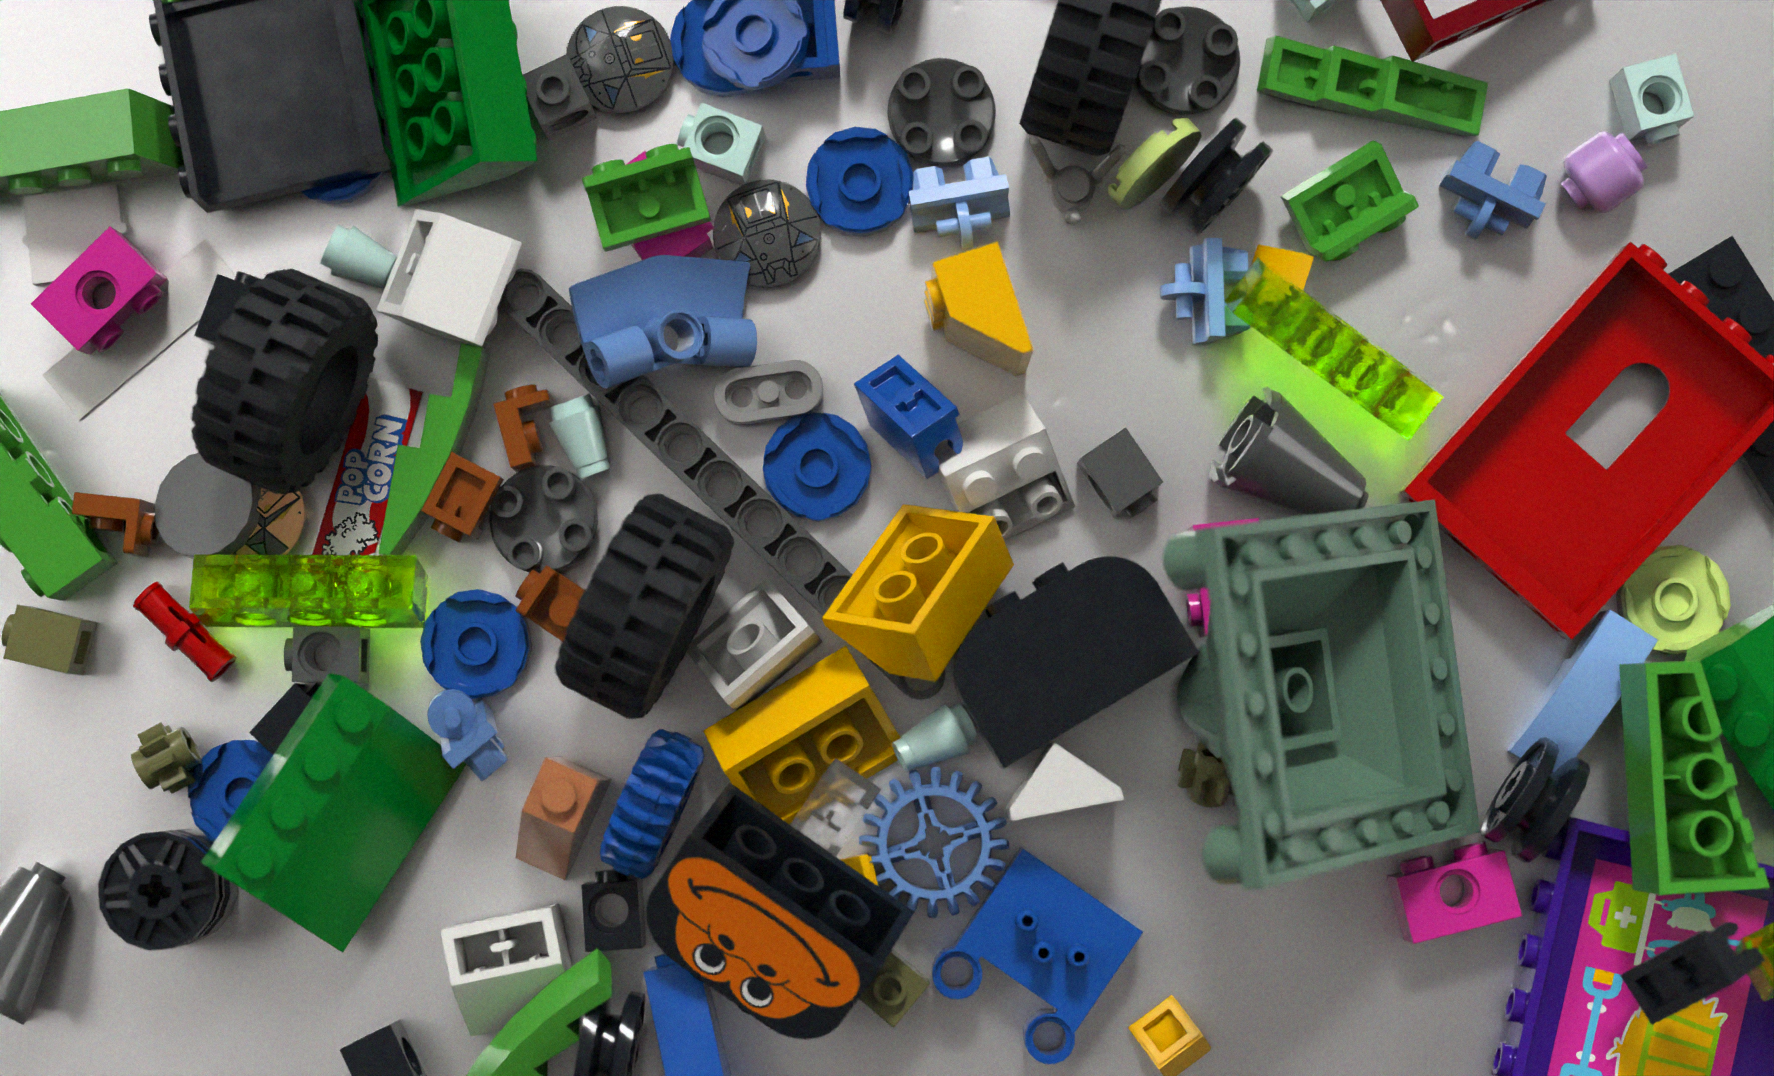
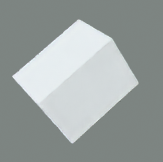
[687,577,822,711]
[1005,743,1124,821]

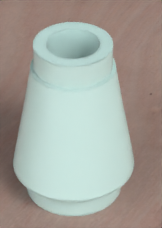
[320,225,397,289]
[548,394,610,479]
[892,703,978,772]

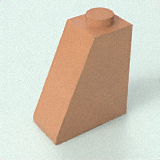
[515,757,612,881]

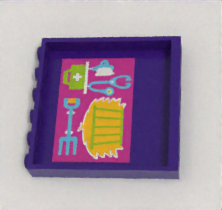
[1492,817,1774,1076]

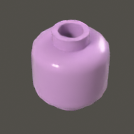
[1561,131,1648,213]

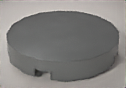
[154,453,262,561]

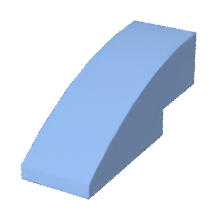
[1508,610,1658,772]

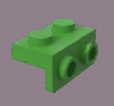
[1280,140,1419,262]
[582,144,711,252]

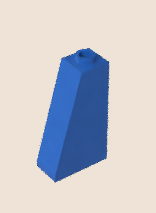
[643,953,732,1076]

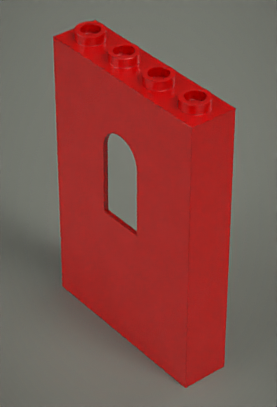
[1399,242,1774,640]

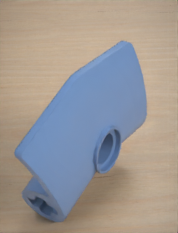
[569,255,757,389]

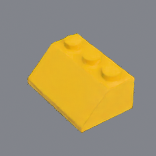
[924,241,1033,376]
[822,504,1014,682]
[703,646,901,825]

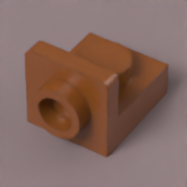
[493,384,554,473]
[421,452,504,543]
[72,492,159,557]
[515,565,584,641]

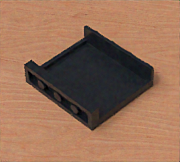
[149,0,397,213]

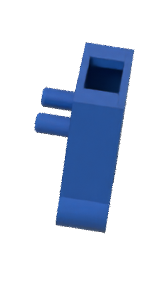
[932,847,1143,1064]

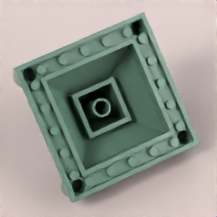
[1163,500,1480,889]

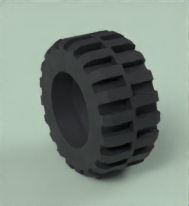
[1019,0,1161,156]
[191,269,378,494]
[555,494,735,719]

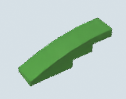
[1256,35,1488,137]
[379,343,491,559]
[466,948,612,1076]

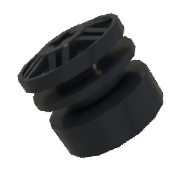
[98,829,239,951]

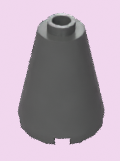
[1209,386,1369,515]
[0,862,70,1025]

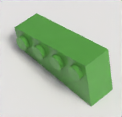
[0,88,185,194]
[0,393,118,601]
[1619,661,1770,895]

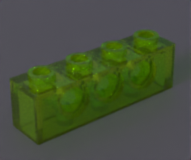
[1225,257,1443,441]
[189,555,428,628]

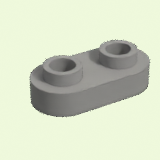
[714,360,823,425]

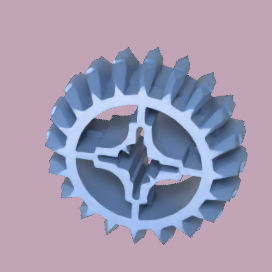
[859,767,1009,918]

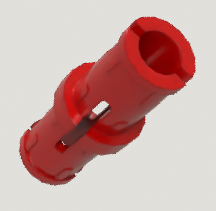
[132,581,237,682]

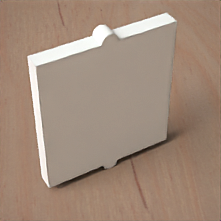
[22,184,130,286]

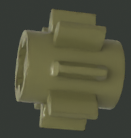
[131,722,202,794]
[1177,742,1235,808]

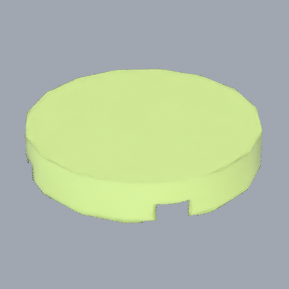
[1108,118,1202,210]
[1616,545,1731,655]

